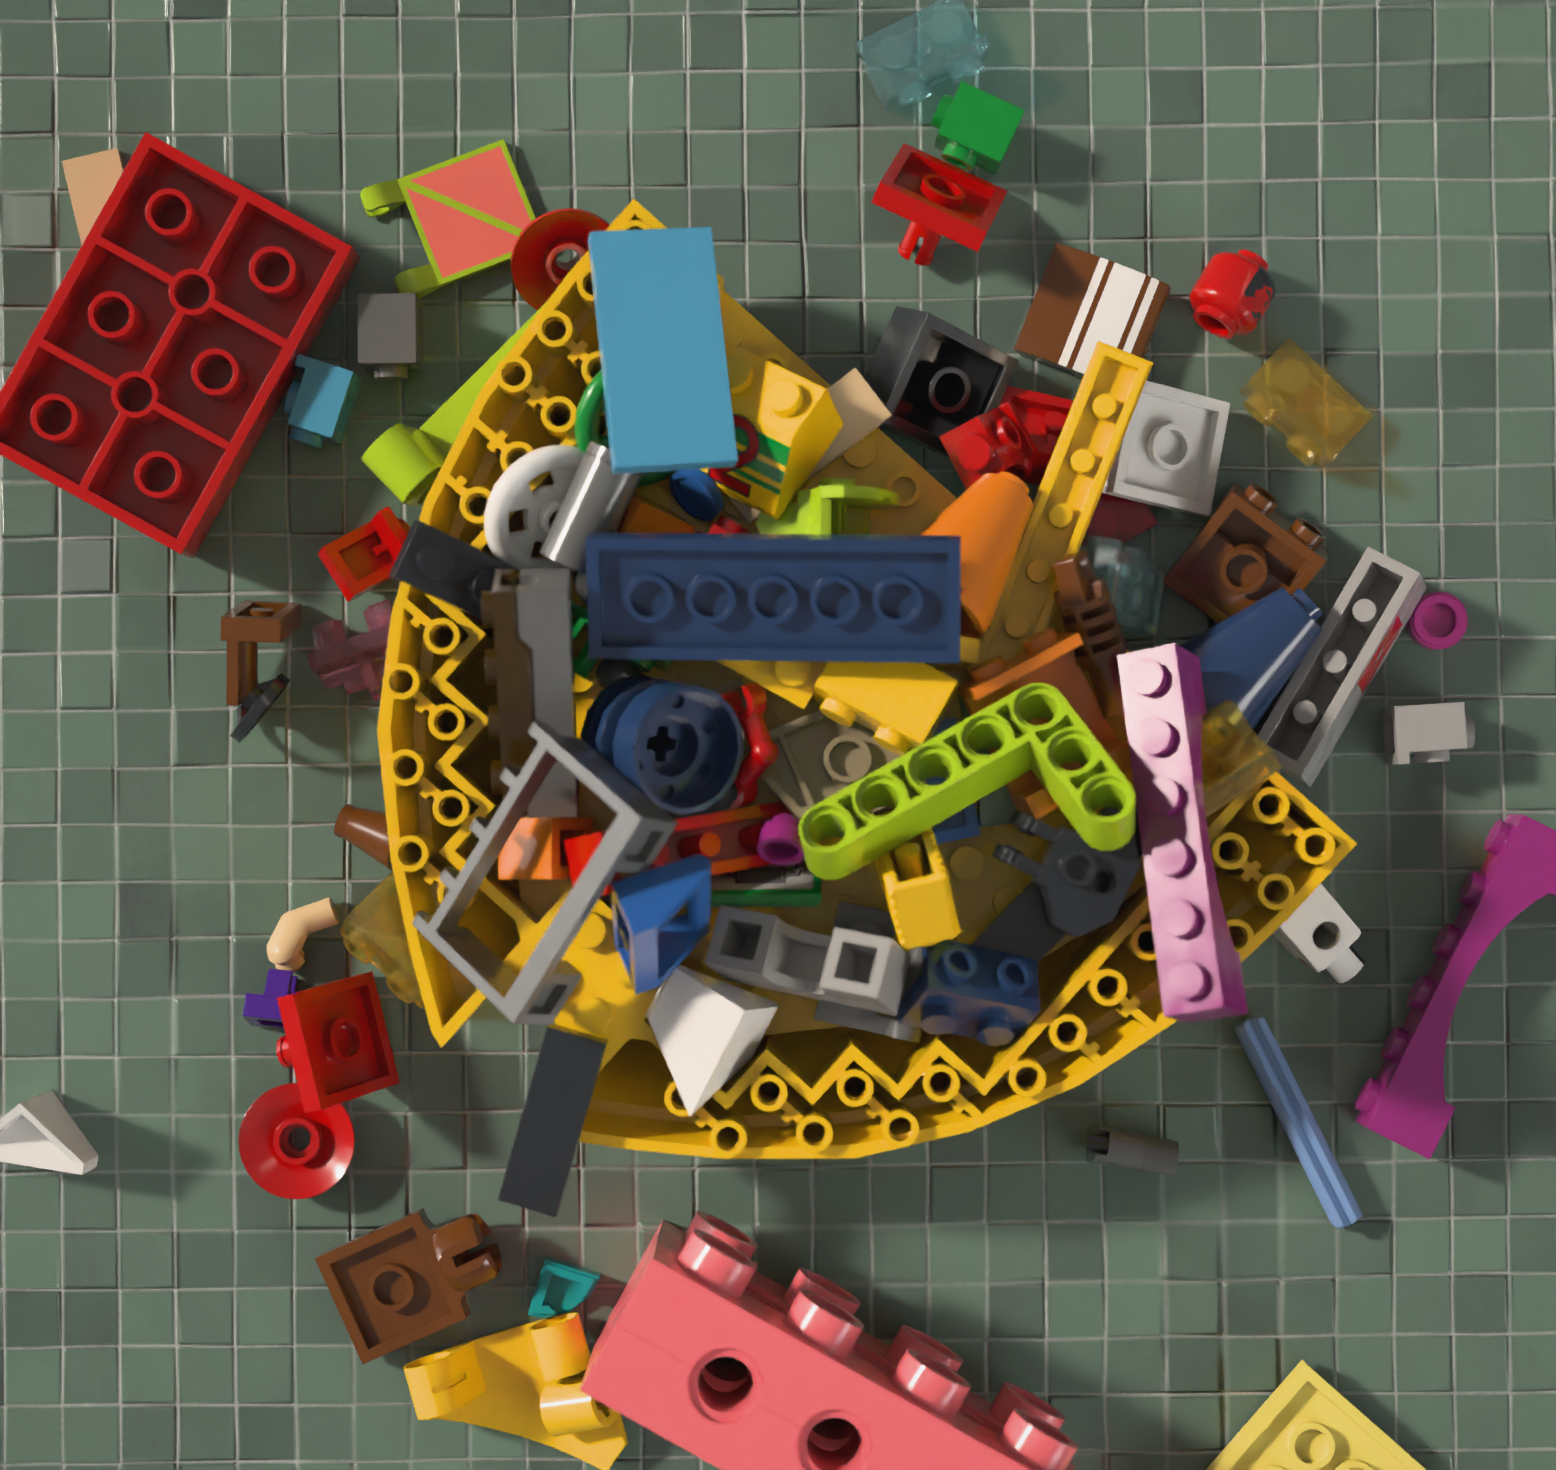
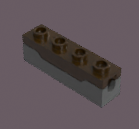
[481,568,579,818]

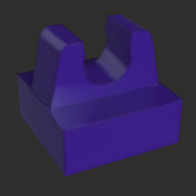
[242,968,298,1029]

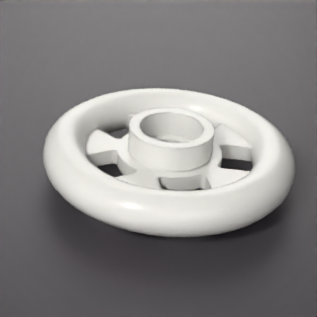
[484,445,584,575]

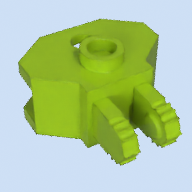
[755,478,899,535]

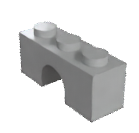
[705,905,911,1015]

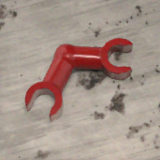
[721,682,779,810]

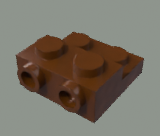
[1162,482,1328,623]

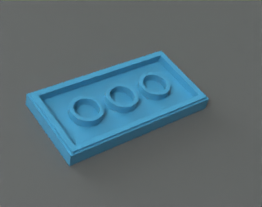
[588,227,738,474]

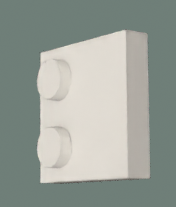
[1102,381,1230,516]

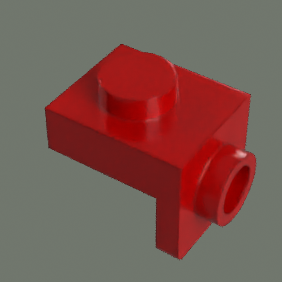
[318,506,411,603]

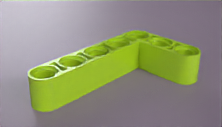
[361,303,546,507]
[799,683,1135,880]

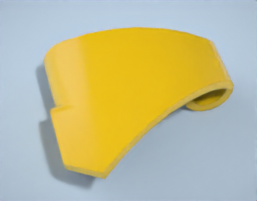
[403,1312,628,1470]

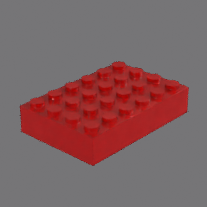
[0,132,360,559]

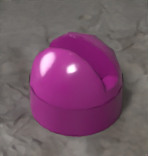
[757,813,804,866]

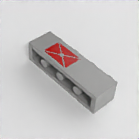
[1250,546,1427,787]

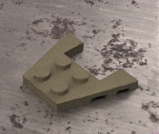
[710,676,927,820]

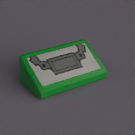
[711,859,821,907]

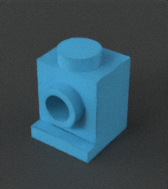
[284,354,362,449]

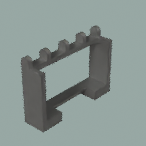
[412,719,678,1025]

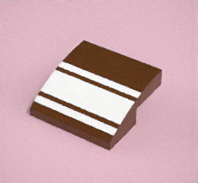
[1014,243,1171,380]

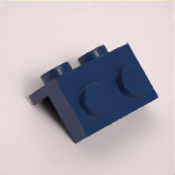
[898,940,1041,1046]

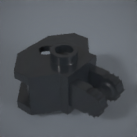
[991,809,1141,937]

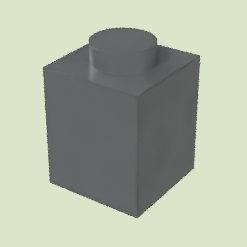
[357,293,424,382]

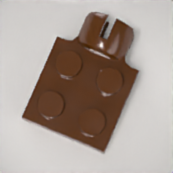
[315,1208,502,1364]

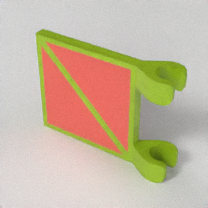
[360,139,536,298]

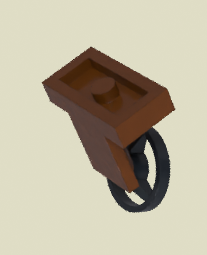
[221,600,302,743]

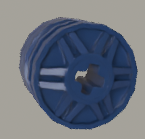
[580,675,743,815]

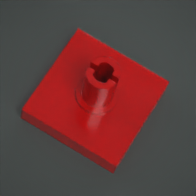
[871,143,1008,266]
[276,971,400,1113]

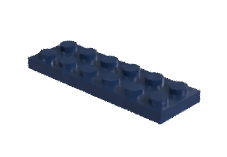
[585,533,961,663]

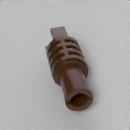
[1053,550,1128,719]

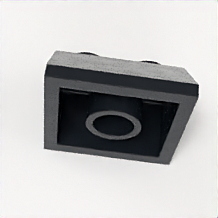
[864,306,1019,458]

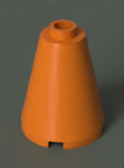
[918,471,1033,639]

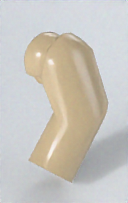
[267,897,340,973]

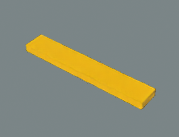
[965,341,1153,674]

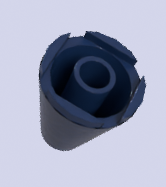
[1180,587,1323,747]

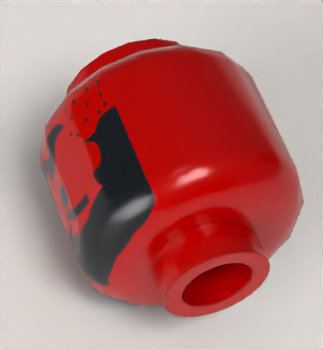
[1189,249,1276,339]

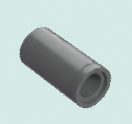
[540,441,643,575]

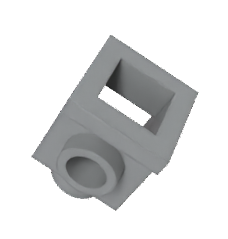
[1382,702,1475,765]

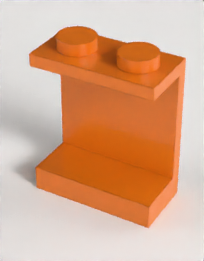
[957,627,1132,819]

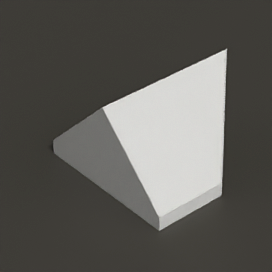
[646,965,779,1117]
[0,1090,99,1175]

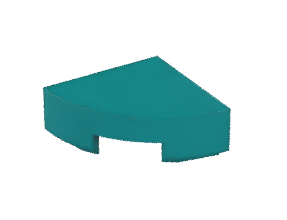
[528,1256,601,1317]

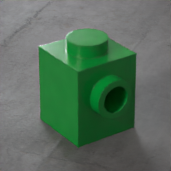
[930,81,1025,175]

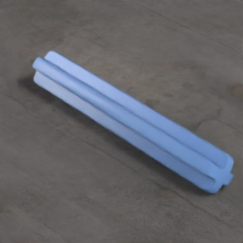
[1234,1014,1362,1229]

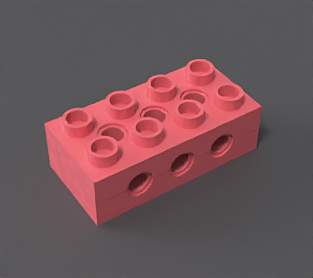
[580,1211,1078,1470]

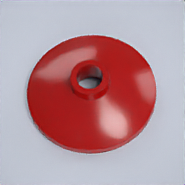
[511,208,610,311]
[238,1082,355,1199]

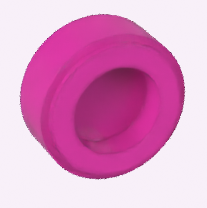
[1406,592,1468,650]

